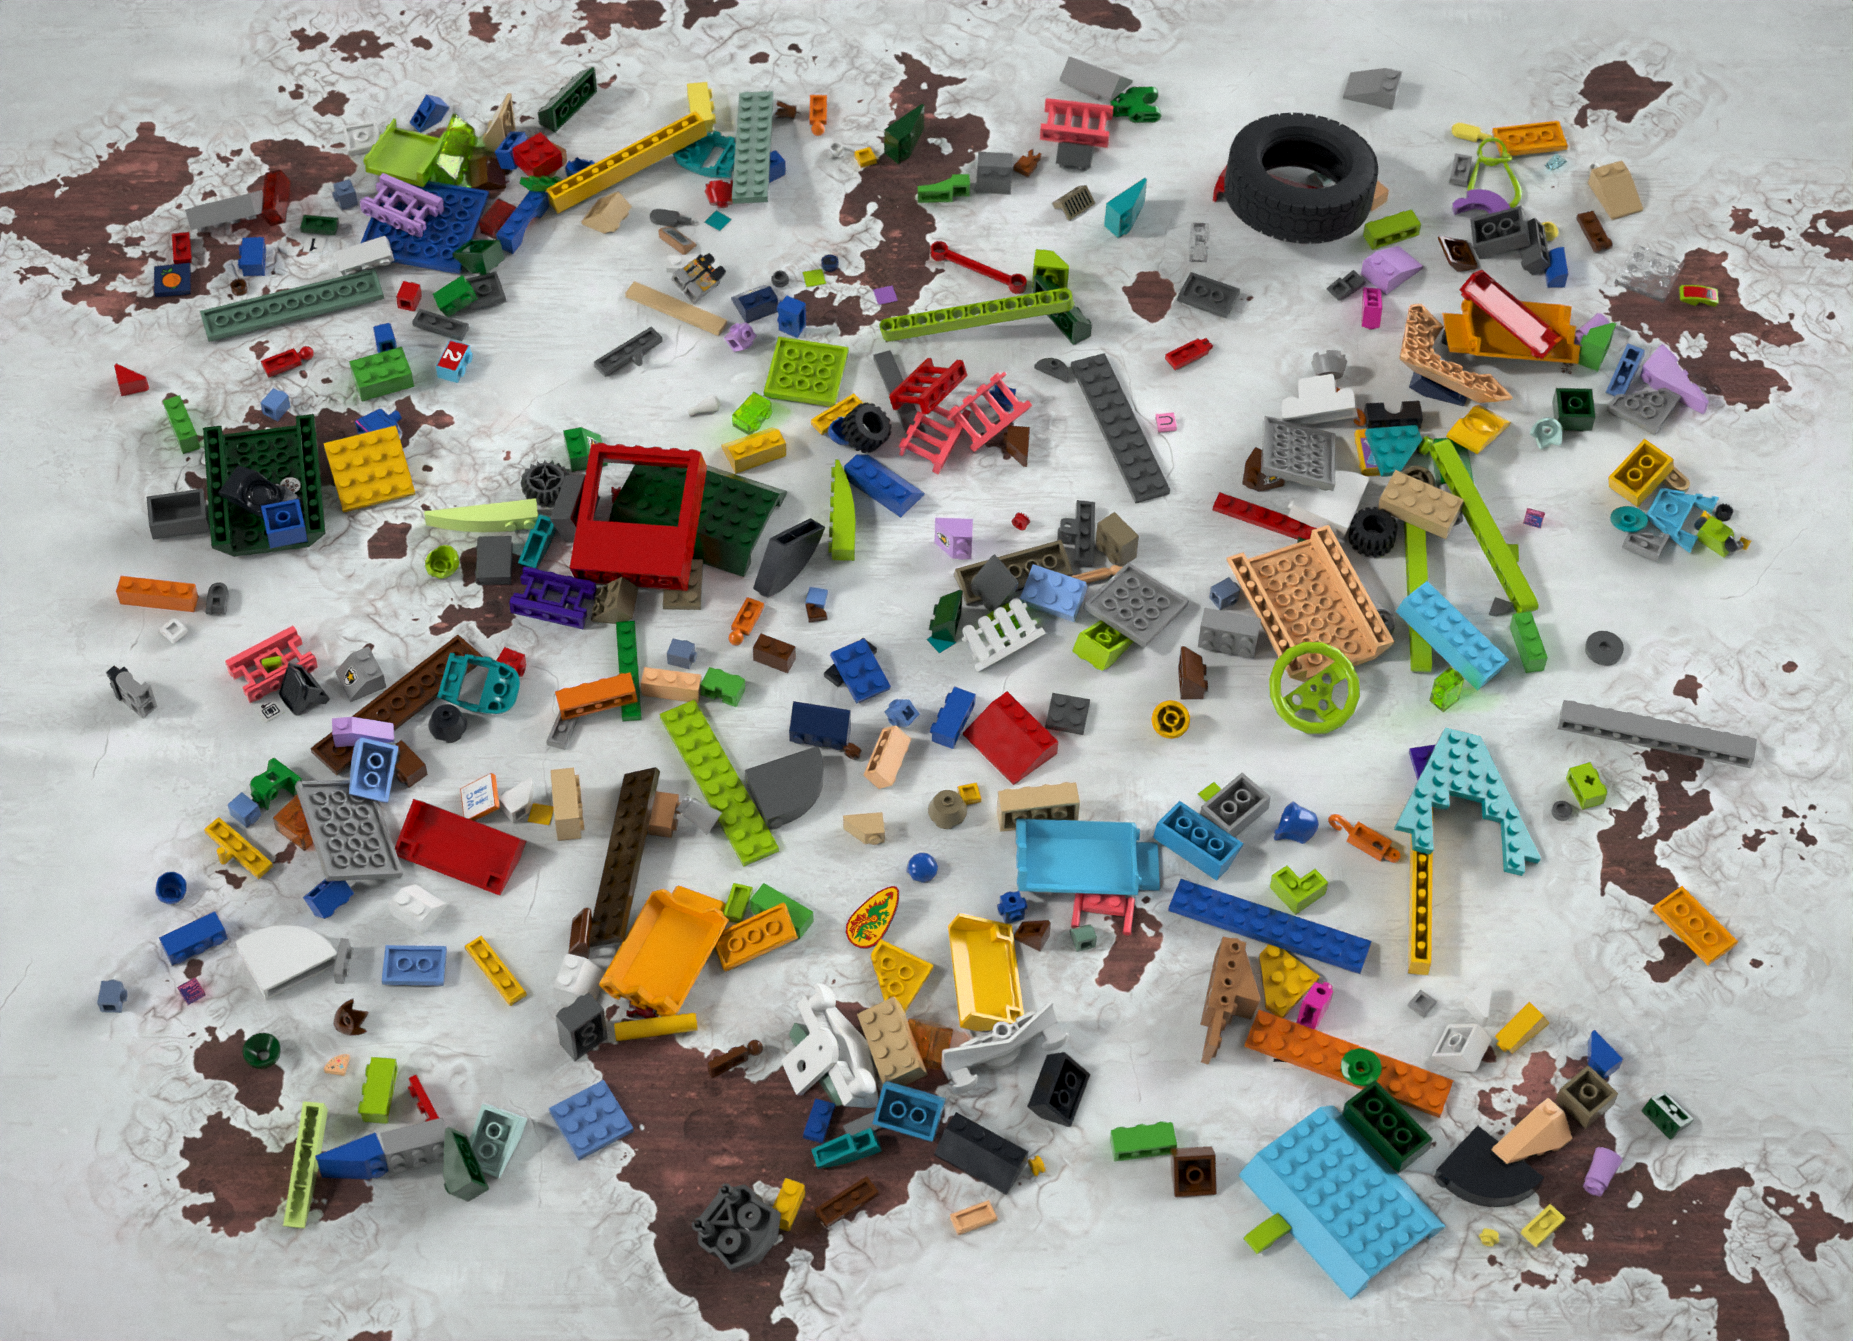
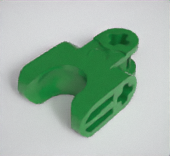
[1110,87,1161,123]

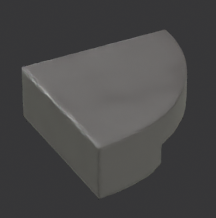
[1489,597,1513,616]

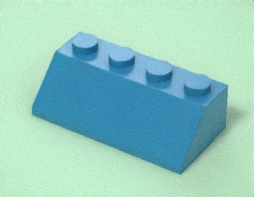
[1153,801,1244,881]

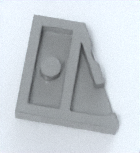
[1622,532,1670,562]

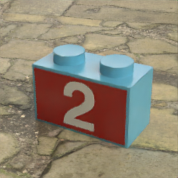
[436,340,473,383]

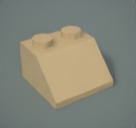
[581,191,632,234]

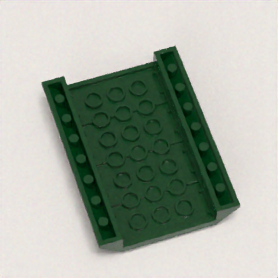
[203,414,326,557]
[608,447,787,577]

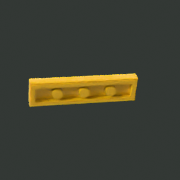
[465,935,527,1006]

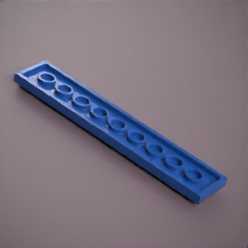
[1168,879,1372,974]

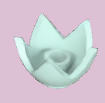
[1530,417,1563,450]

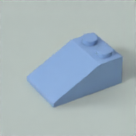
[349,737,399,803]

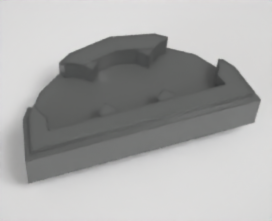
[1034,358,1068,382]

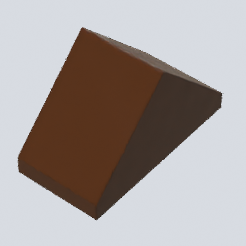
[1014,920,1051,952]

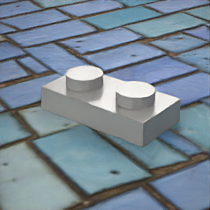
[1449,153,1472,186]
[333,938,354,984]

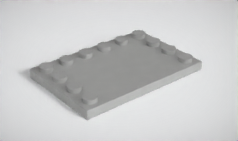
[1261,416,1335,491]
[295,780,403,881]

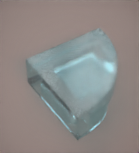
[1545,153,1567,170]

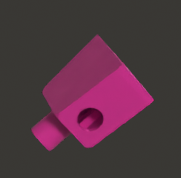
[1296,982,1333,1030]

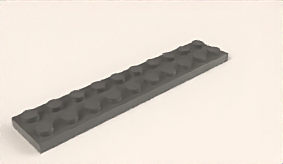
[1071,353,1170,504]

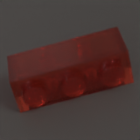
[260,169,291,227]

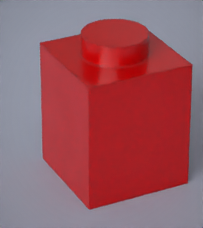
[396,281,422,312]

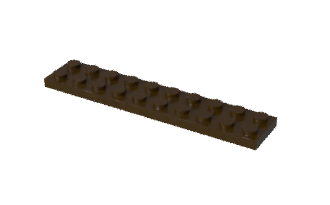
[589,767,660,947]

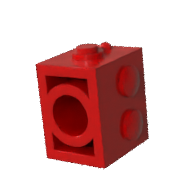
[496,647,526,677]

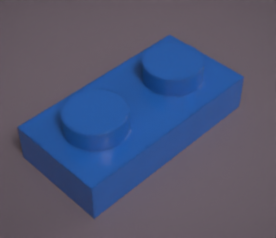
[803,1098,835,1144]

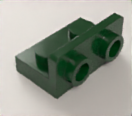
[1642,1090,1694,1140]

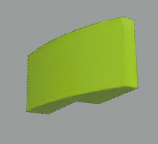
[1243,1213,1291,1254]

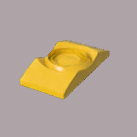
[1446,405,1511,454]

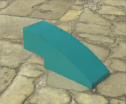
[518,514,557,568]
[811,1127,882,1169]

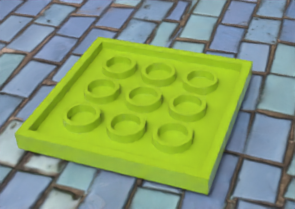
[763,336,849,407]

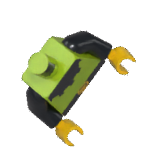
[1694,510,1751,558]

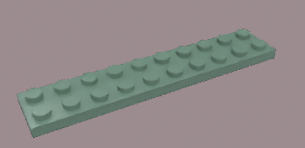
[732,91,774,204]
[200,268,384,342]

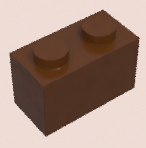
[753,633,796,673]

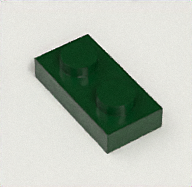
[300,215,339,236]

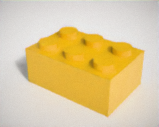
[1608,438,1674,508]

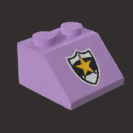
[935,518,973,560]

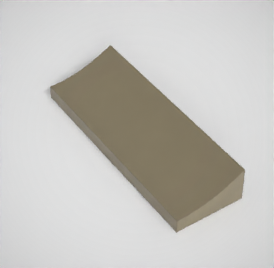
[953,540,1073,605]

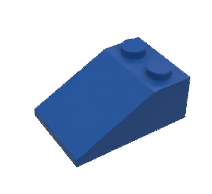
[315,1132,389,1179]

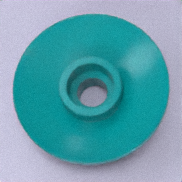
[1610,506,1648,532]

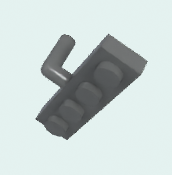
[594,326,663,377]

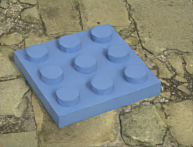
[549,1080,634,1161]

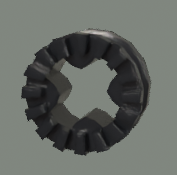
[1715,503,1733,521]

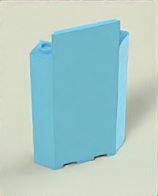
[1016,819,1160,895]

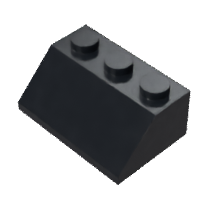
[1027,1052,1091,1127]

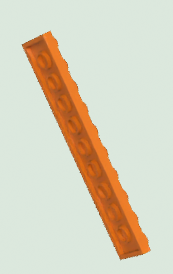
[1244,1010,1453,1118]

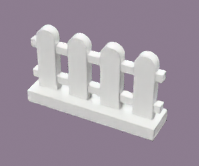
[962,598,1046,672]

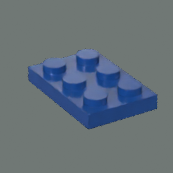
[830,638,891,704]

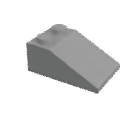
[1343,68,1402,110]

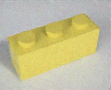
[687,82,716,132]

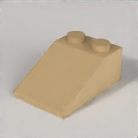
[483,93,516,152]
[1588,160,1643,220]

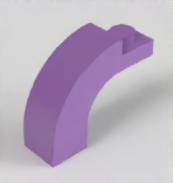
[1452,189,1510,215]

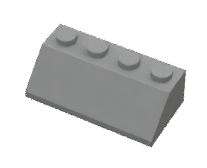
[185,190,263,232]

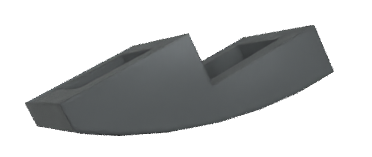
[1327,270,1366,301]

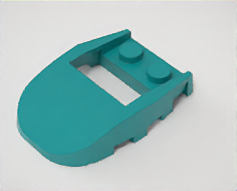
[673,131,736,178]
[437,653,520,714]

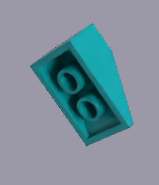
[1104,178,1147,238]

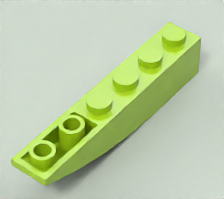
[828,459,856,561]

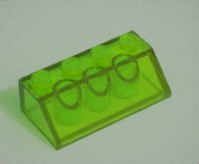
[434,113,478,186]

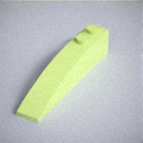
[424,499,538,532]
[283,1101,328,1229]

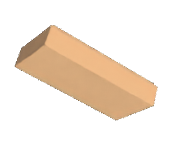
[950,1200,997,1235]

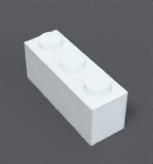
[334,236,395,276]

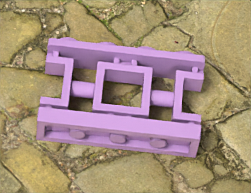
[360,173,444,238]

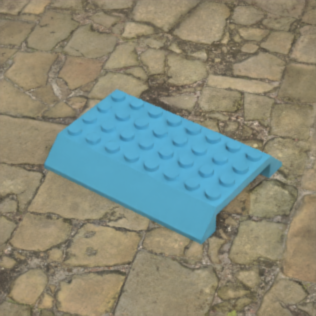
[1239,1105,1446,1300]

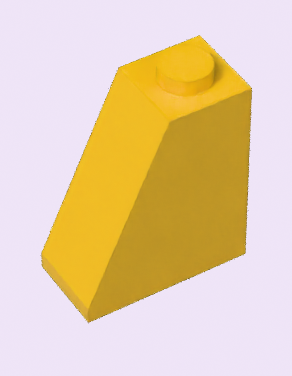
[1495,1002,1550,1054]

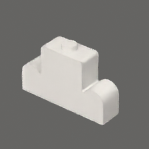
[1282,374,1358,425]

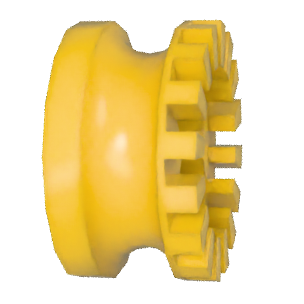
[1027,1155,1046,1176]

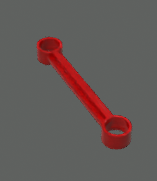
[931,241,1027,294]

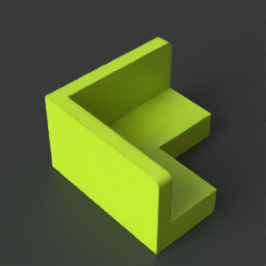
[1270,865,1328,915]

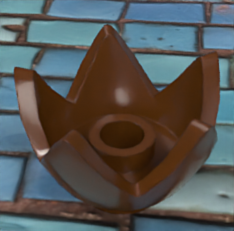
[333,999,369,1036]

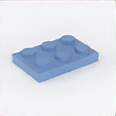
[382,945,447,986]

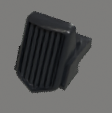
[279,663,330,716]

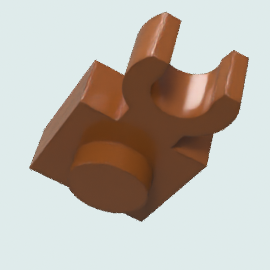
[1013,149,1041,177]

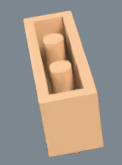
[641,667,702,703]
[863,725,911,789]

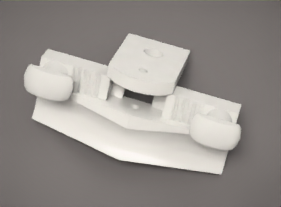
[781,983,879,1108]
[941,999,1069,1094]

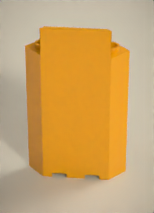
[1442,299,1580,364]
[598,886,729,1017]

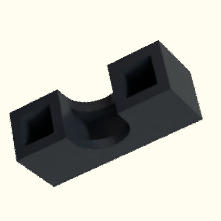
[1364,401,1423,429]

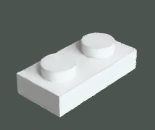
[667,254,703,273]

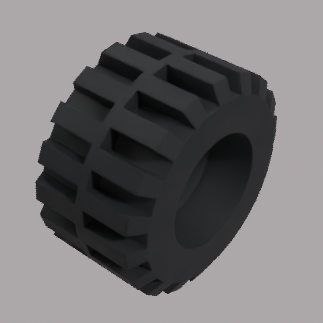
[841,402,892,453]
[1349,507,1398,558]

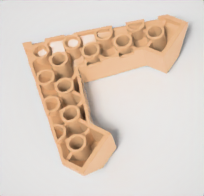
[1399,304,1513,403]

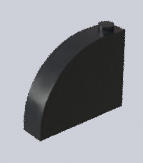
[753,518,825,598]
[1433,1125,1544,1207]

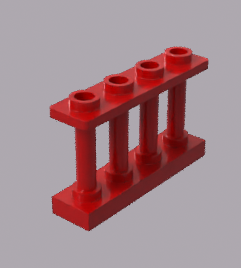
[889,358,968,414]

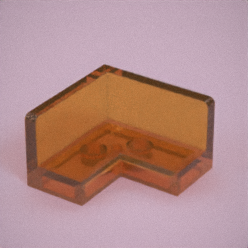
[908,1018,953,1069]

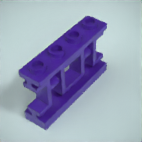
[509,567,597,630]

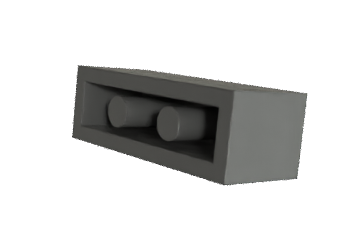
[1519,218,1551,275]

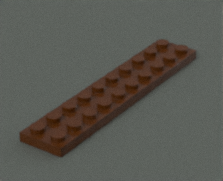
[310,635,483,776]

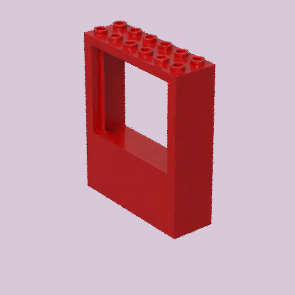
[569,443,707,591]

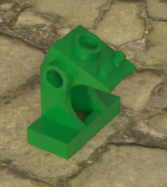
[249,758,302,810]

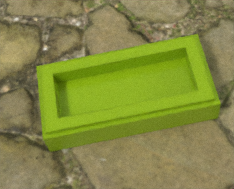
[723,883,753,923]

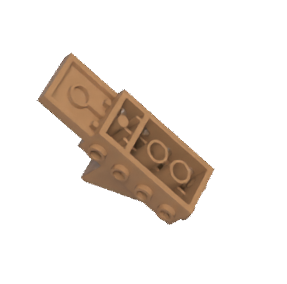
[1200,936,1260,1065]

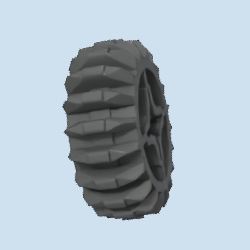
[520,460,570,507]

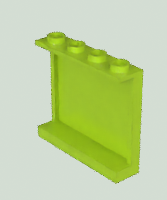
[363,118,452,187]

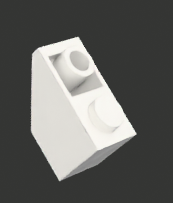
[498,777,534,824]

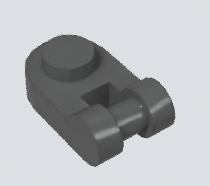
[205,582,229,615]

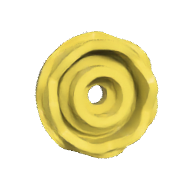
[1542,222,1558,241]

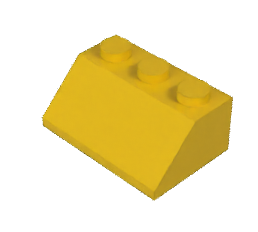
[721,427,786,474]

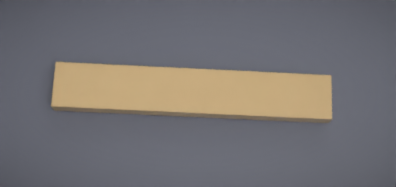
[625,281,727,336]

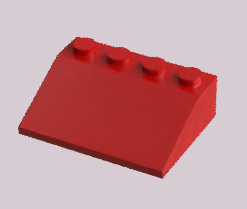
[963,691,1058,785]

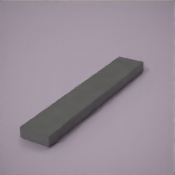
[873,350,926,438]

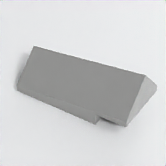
[1059,56,1133,101]

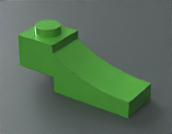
[918,174,970,203]

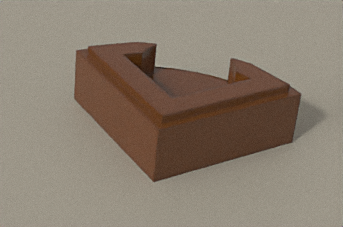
[805,603,827,623]

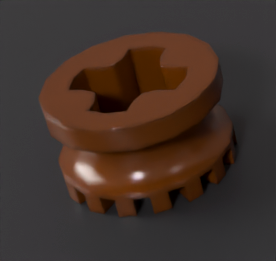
[230,278,248,296]

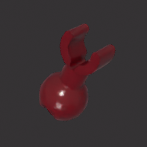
[626,1001,659,1019]

